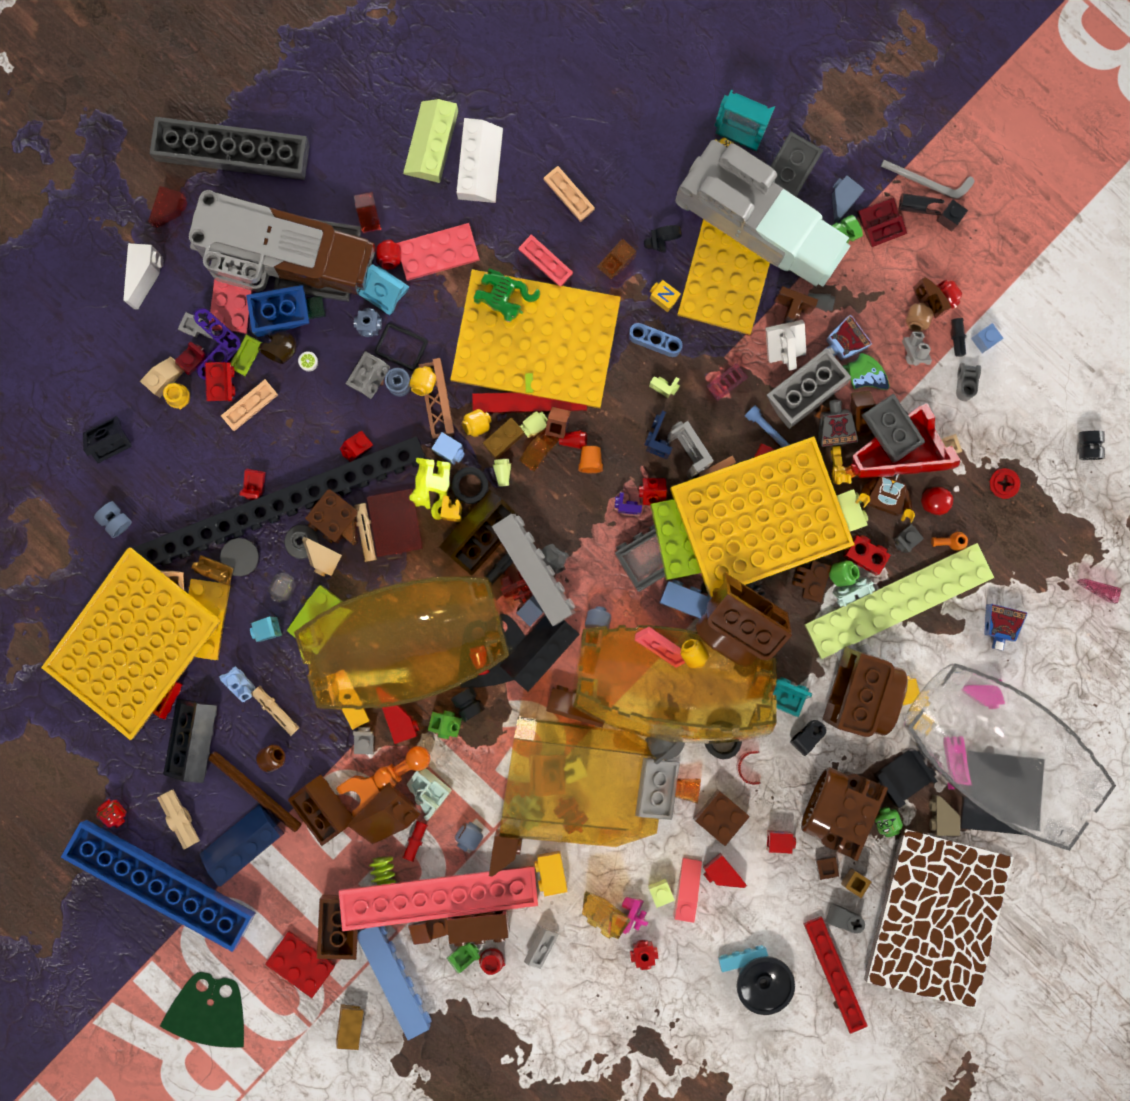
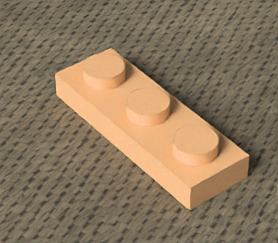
[544,166,595,222]
[221,380,278,431]

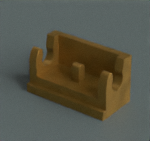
[336,1004,364,1050]

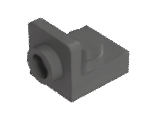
[893,524,924,553]

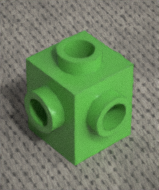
[428,710,462,739]

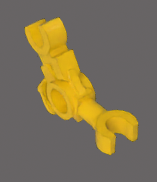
[831,446,852,485]

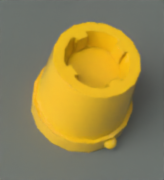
[163,383,191,410]

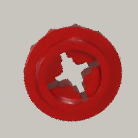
[989,468,1020,499]

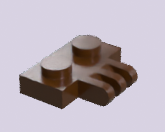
[792,561,831,603]

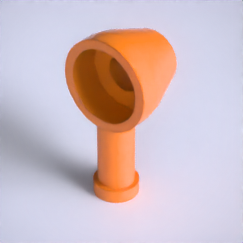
[931,532,968,551]

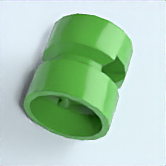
[831,215,863,244]

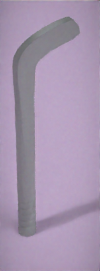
[881,160,975,199]

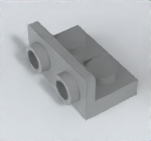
[346,352,390,399]

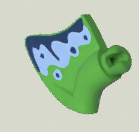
[842,353,890,390]

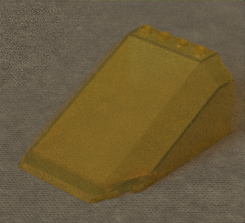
[499,714,659,847]

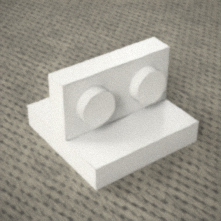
[765,320,806,371]

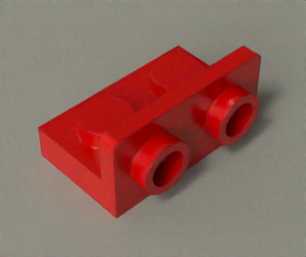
[205,362,235,401]

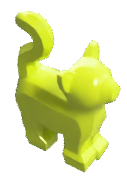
[409,458,451,520]

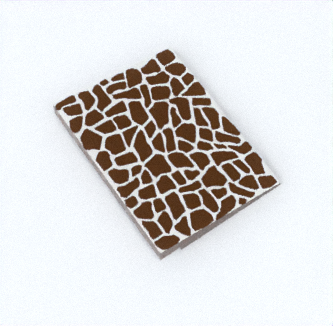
[864,827,1014,1009]

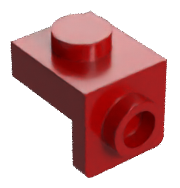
[340,430,373,462]
[240,469,266,500]

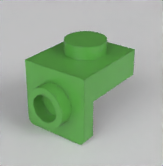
[446,942,481,974]

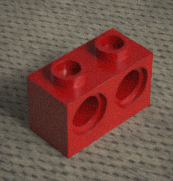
[843,535,891,576]

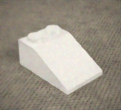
[124,243,164,309]

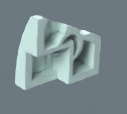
[407,768,452,821]

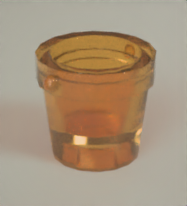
[675,778,701,804]

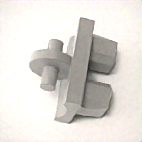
[902,331,932,366]

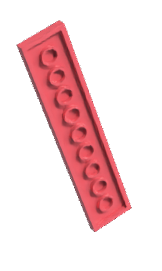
[339,866,538,931]

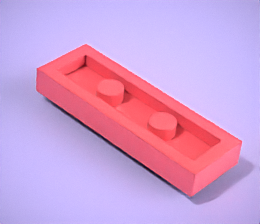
[518,234,573,287]
[635,627,685,668]

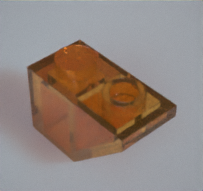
[597,238,637,280]
[519,428,559,471]

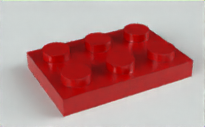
[265,931,336,998]

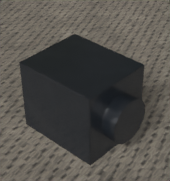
[937,200,968,232]

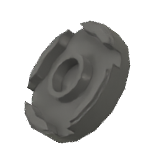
[220,538,260,576]

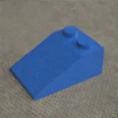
[246,285,310,337]

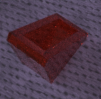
[354,192,381,233]

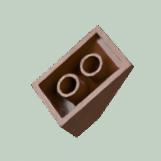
[347,783,421,844]

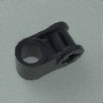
[790,720,827,756]

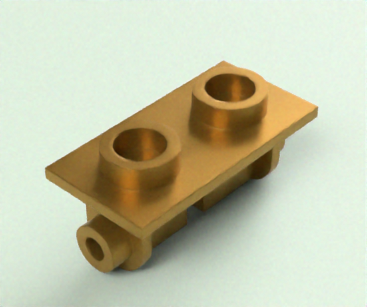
[192,555,233,586]

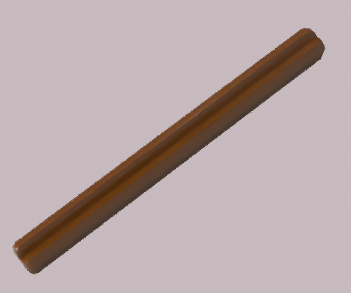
[208,751,302,832]

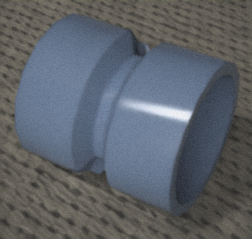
[385,368,411,397]
[94,501,132,538]

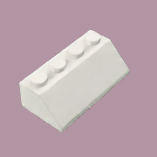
[457,118,503,203]

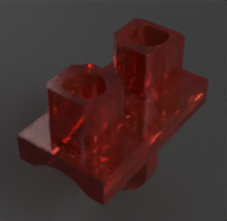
[501,572,532,603]

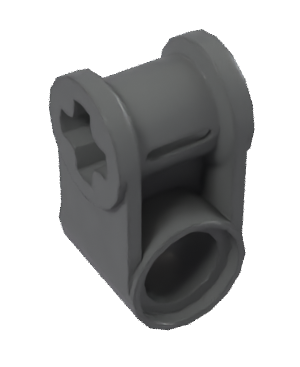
[956,363,981,401]
[825,903,865,934]

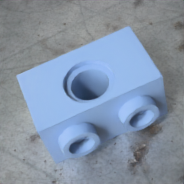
[432,433,465,465]

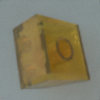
[582,891,631,939]

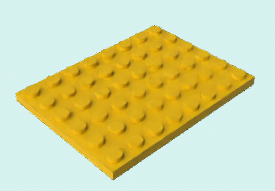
[451,269,621,408]
[670,437,854,597]
[41,548,221,740]

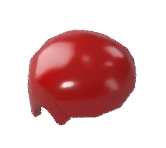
[921,486,953,515]

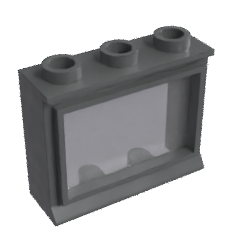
[614,525,665,592]

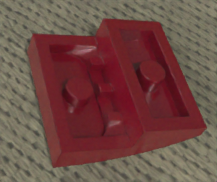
[857,197,908,247]

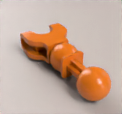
[336,746,431,817]

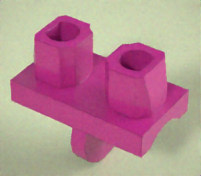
[613,897,649,934]

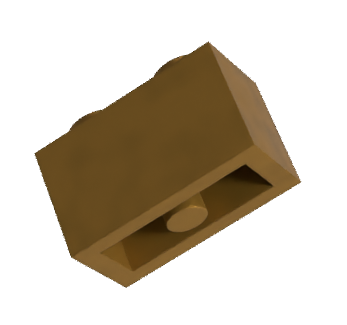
[483,417,525,459]

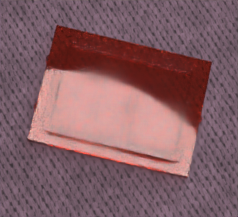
[367,489,423,557]

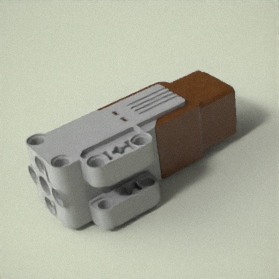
[189,190,376,295]

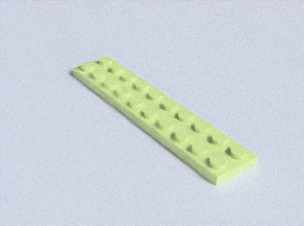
[804,543,994,659]

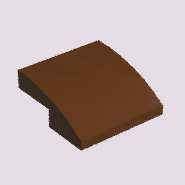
[913,277,952,319]

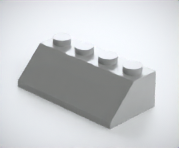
[767,348,851,429]

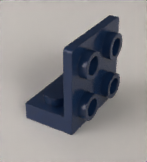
[644,411,672,460]

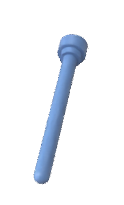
[744,405,790,448]

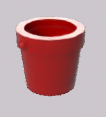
[479,948,506,975]

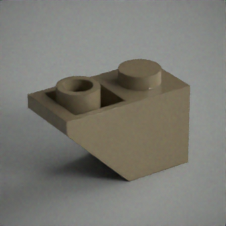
[929,795,960,836]

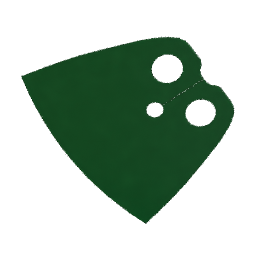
[160,972,244,1048]

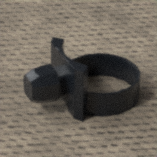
[644,225,682,253]

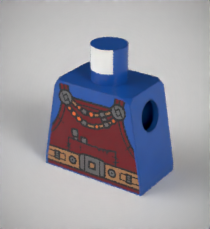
[984,604,1027,651]

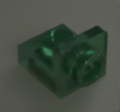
[306,296,326,319]

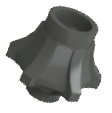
[541,544,569,574]

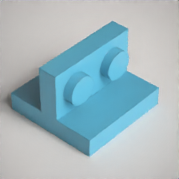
[359,264,409,315]

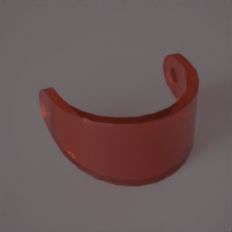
[736,751,761,785]

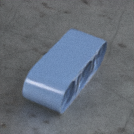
[629,323,682,357]

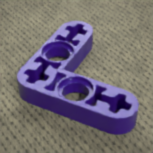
[193,308,241,380]

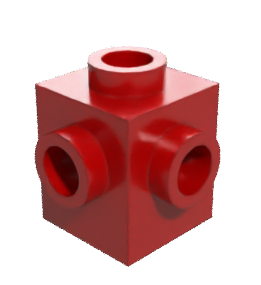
[639,478,667,505]
[630,940,659,970]

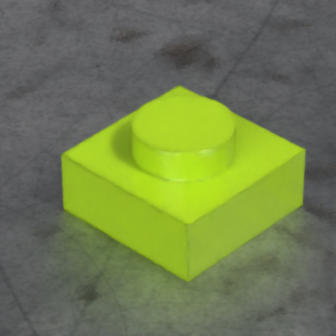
[525,373,533,393]

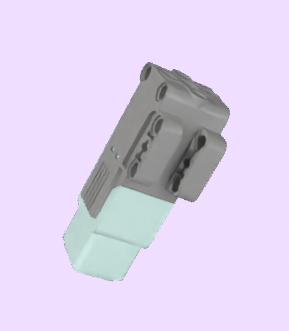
[675,140,851,287]

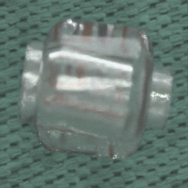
[268,573,296,602]

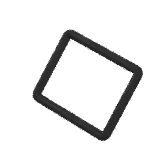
[374,323,428,371]

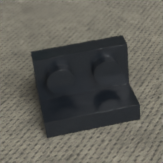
[83,416,132,464]

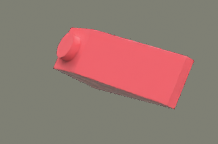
[673,858,702,923]

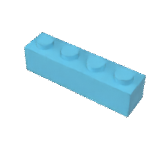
[718,945,768,972]

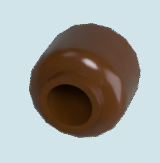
[256,744,286,772]

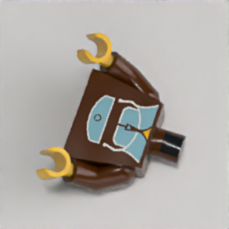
[855,474,915,523]

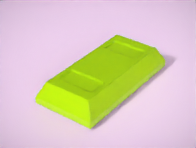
[231,334,262,376]

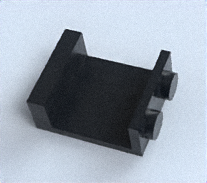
[873,748,938,808]

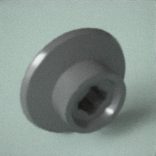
[284,525,319,559]

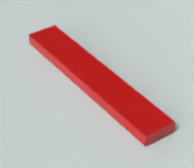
[472,393,587,413]
[803,916,868,1034]

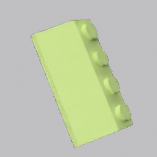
[403,99,458,183]

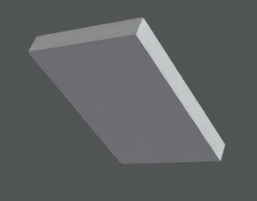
[635,758,680,820]

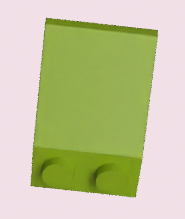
[287,585,353,655]

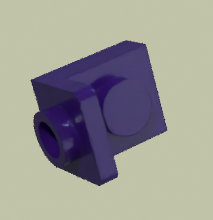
[614,492,642,515]

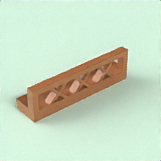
[419,358,455,439]

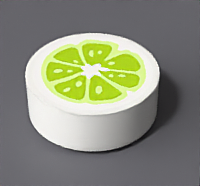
[298,352,318,372]

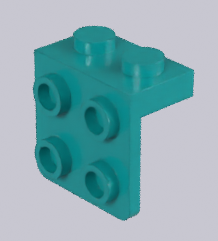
[762,677,812,717]

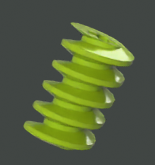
[369,856,396,885]

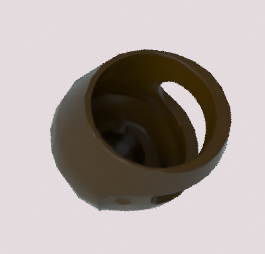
[258,330,296,364]

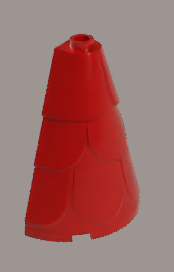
[851,403,960,478]

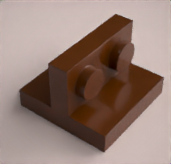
[774,286,818,324]

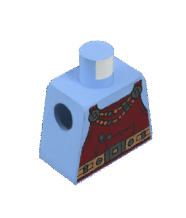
[824,315,872,361]

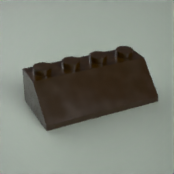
[439,490,518,576]

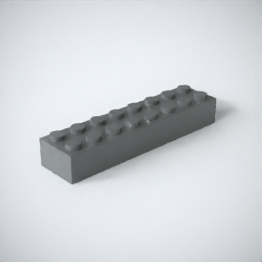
[150,117,310,180]

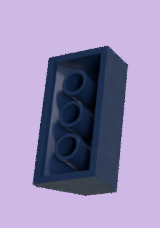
[199,804,284,887]

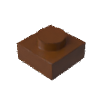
[816,856,839,880]

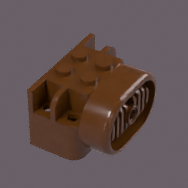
[696,573,792,667]
[822,647,908,737]
[801,767,888,861]

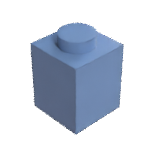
[971,323,1004,353]

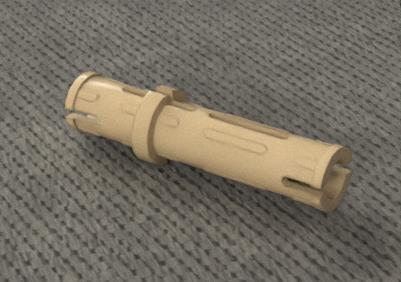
[354,503,377,562]
[251,686,300,736]

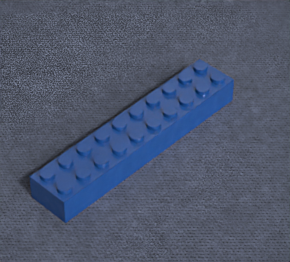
[61,820,256,952]

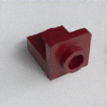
[175,341,205,375]

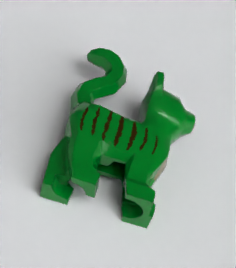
[473,268,540,322]

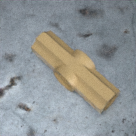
[158,789,200,849]

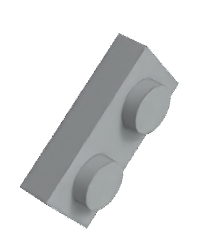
[524,927,559,969]

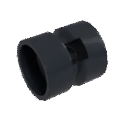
[1079,431,1105,460]
[451,686,485,722]

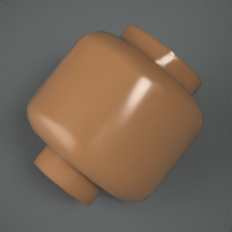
[906,303,934,332]

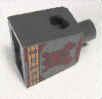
[818,400,858,447]

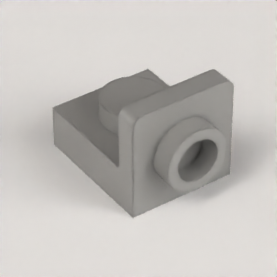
[353,727,375,754]

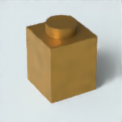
[841,868,872,898]

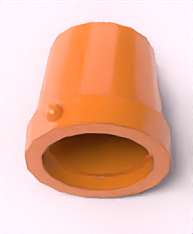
[578,446,603,473]

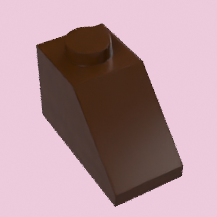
[850,390,876,437]

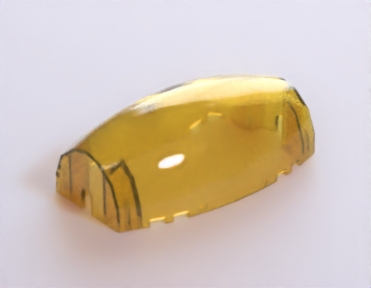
[294,576,509,710]
[572,625,777,744]

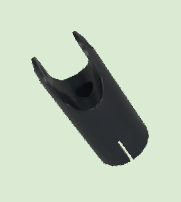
[899,193,945,215]

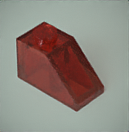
[148,186,187,228]

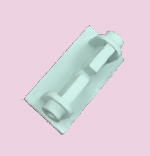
[833,576,875,607]

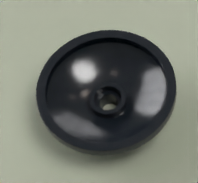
[736,956,795,1015]

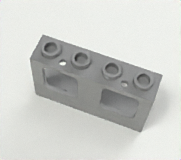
[666,421,714,480]

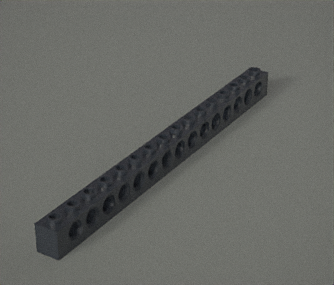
[132,436,426,567]

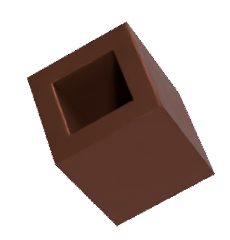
[545,407,571,439]

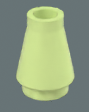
[493,458,512,486]

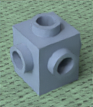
[354,308,382,337]

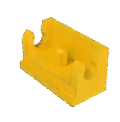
[440,496,463,522]

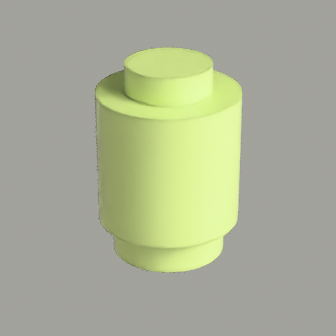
[520,411,548,438]

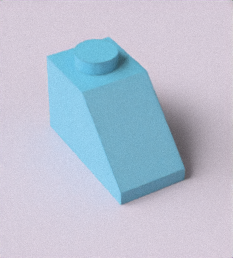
[250,617,282,642]

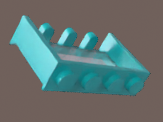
[714,90,775,151]

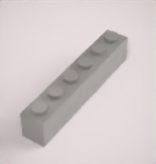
[492,514,576,626]

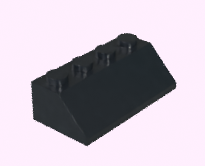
[500,615,580,692]
[163,698,217,783]

